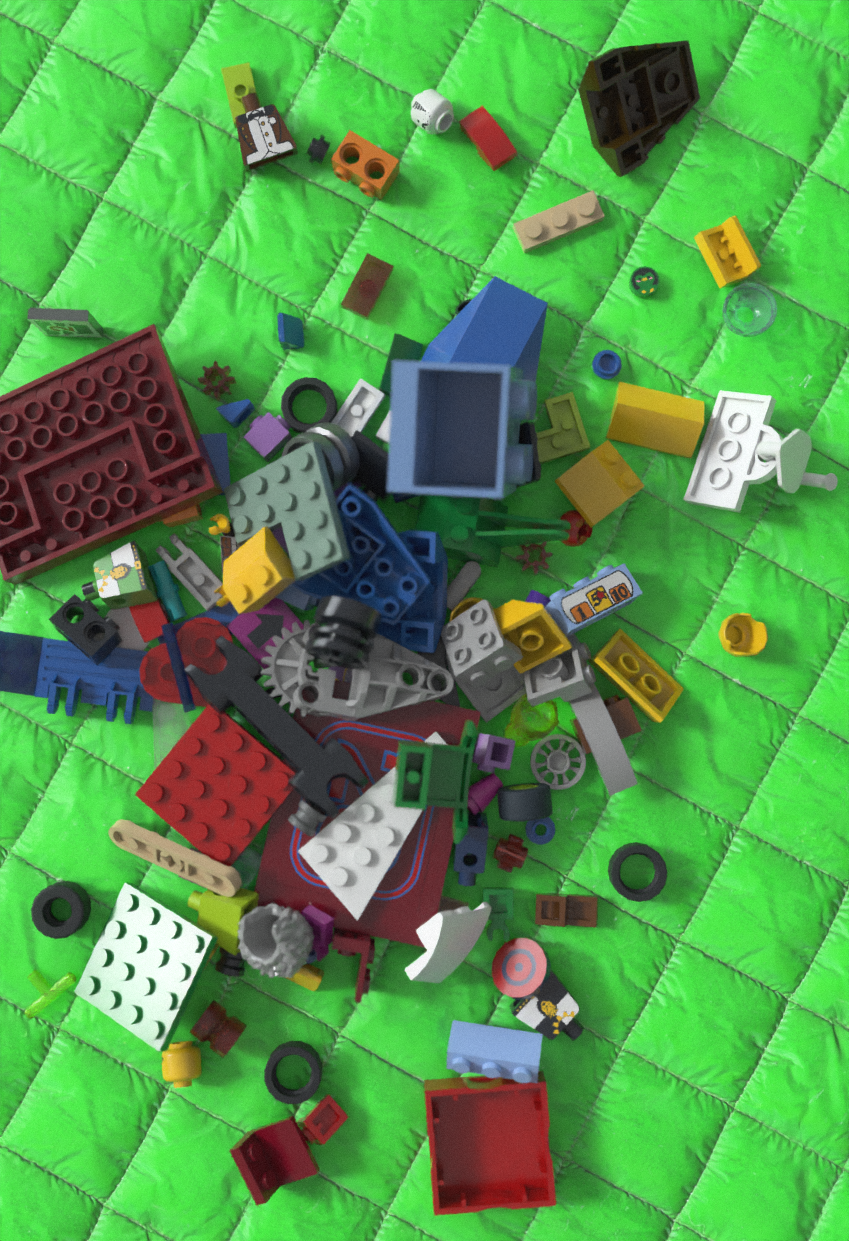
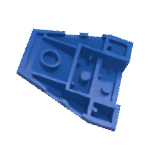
[377,530,448,653]

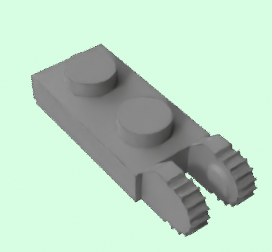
[156,533,224,612]

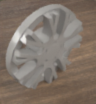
[530,734,586,790]

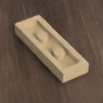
[513,191,605,253]

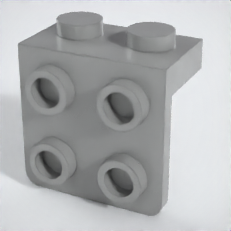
[441,600,523,688]

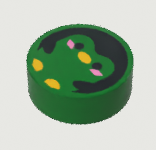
[629,266,659,298]

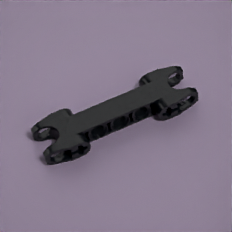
[185,636,369,819]

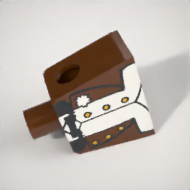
[235,93,298,172]

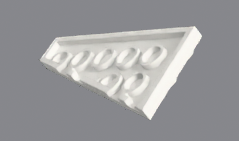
[298,731,446,921]

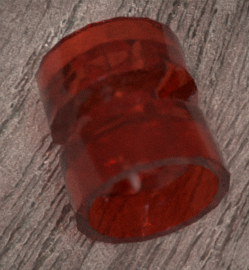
[189,1000,247,1058]

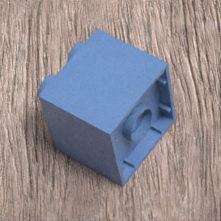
[387,361,537,498]

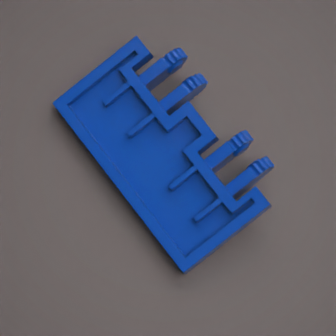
[35,638,156,724]

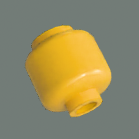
[162,1041,202,1088]

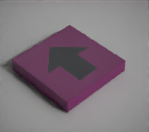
[227,597,304,669]

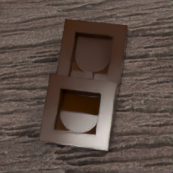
[535,893,598,928]

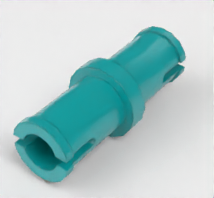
[148,561,188,622]

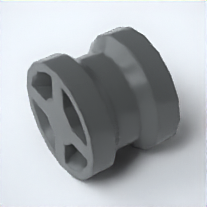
[288,799,327,837]

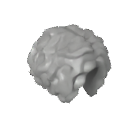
[238,903,314,978]

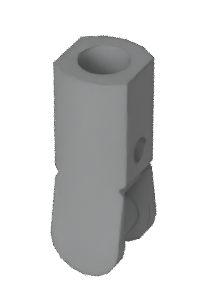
[447,561,481,611]

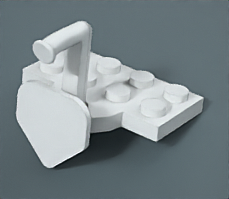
[684,391,838,513]

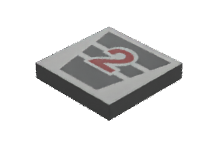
[28,308,103,338]

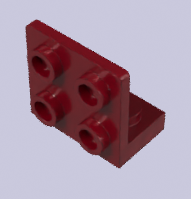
[332,928,375,1003]
[230,1116,320,1206]

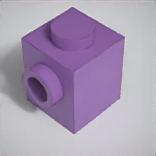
[244,412,292,462]
[472,733,515,773]

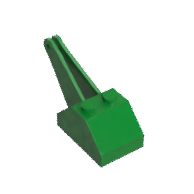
[415,493,571,567]

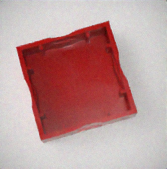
[424,1071,556,1216]

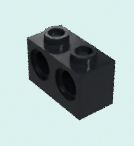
[49,594,123,666]

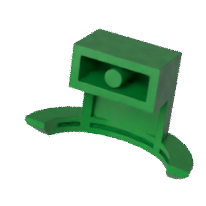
[392,720,479,844]

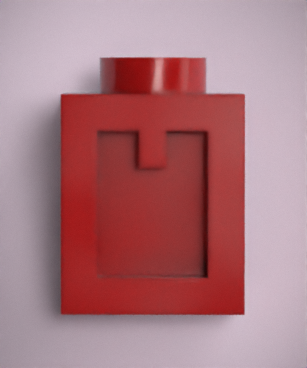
[297,1094,349,1145]

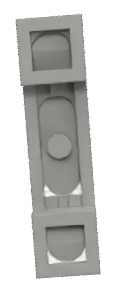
[568,683,638,796]

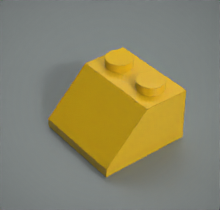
[555,440,645,528]
[223,526,295,614]
[493,600,572,674]

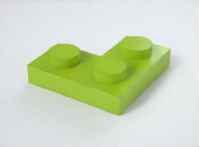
[537,392,590,464]

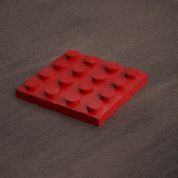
[135,704,296,867]

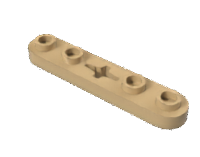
[108,819,242,897]

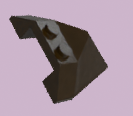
[578,40,700,177]

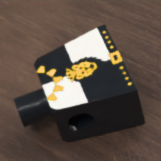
[510,967,584,1041]

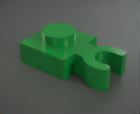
[483,887,513,941]

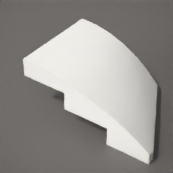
[405,902,492,983]

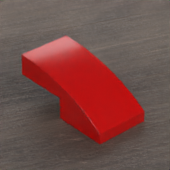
[459,106,518,171]
[129,586,173,643]

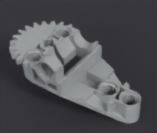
[261,620,454,721]

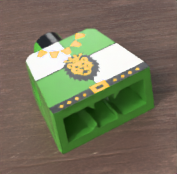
[82,540,158,610]

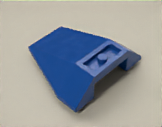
[421,276,548,422]
[291,483,431,625]

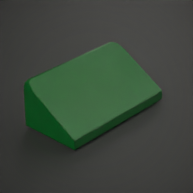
[379,333,423,396]

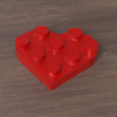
[139,617,233,707]

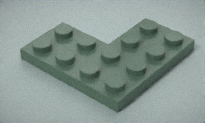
[224,441,350,580]

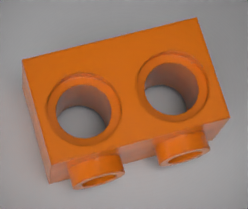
[331,130,400,200]

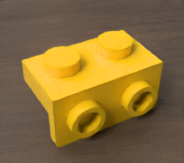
[694,216,761,289]

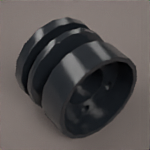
[305,596,382,669]

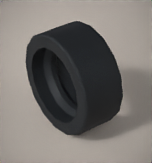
[281,377,338,434]
[608,842,668,902]
[264,1041,322,1104]

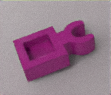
[302,905,334,962]

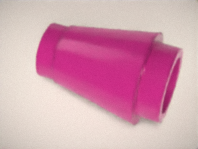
[467,773,504,816]

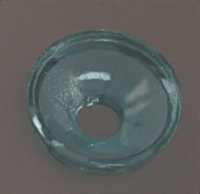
[722,283,777,337]

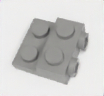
[523,634,596,706]

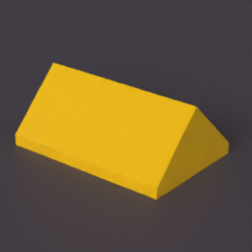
[606,382,704,458]
[589,629,684,723]

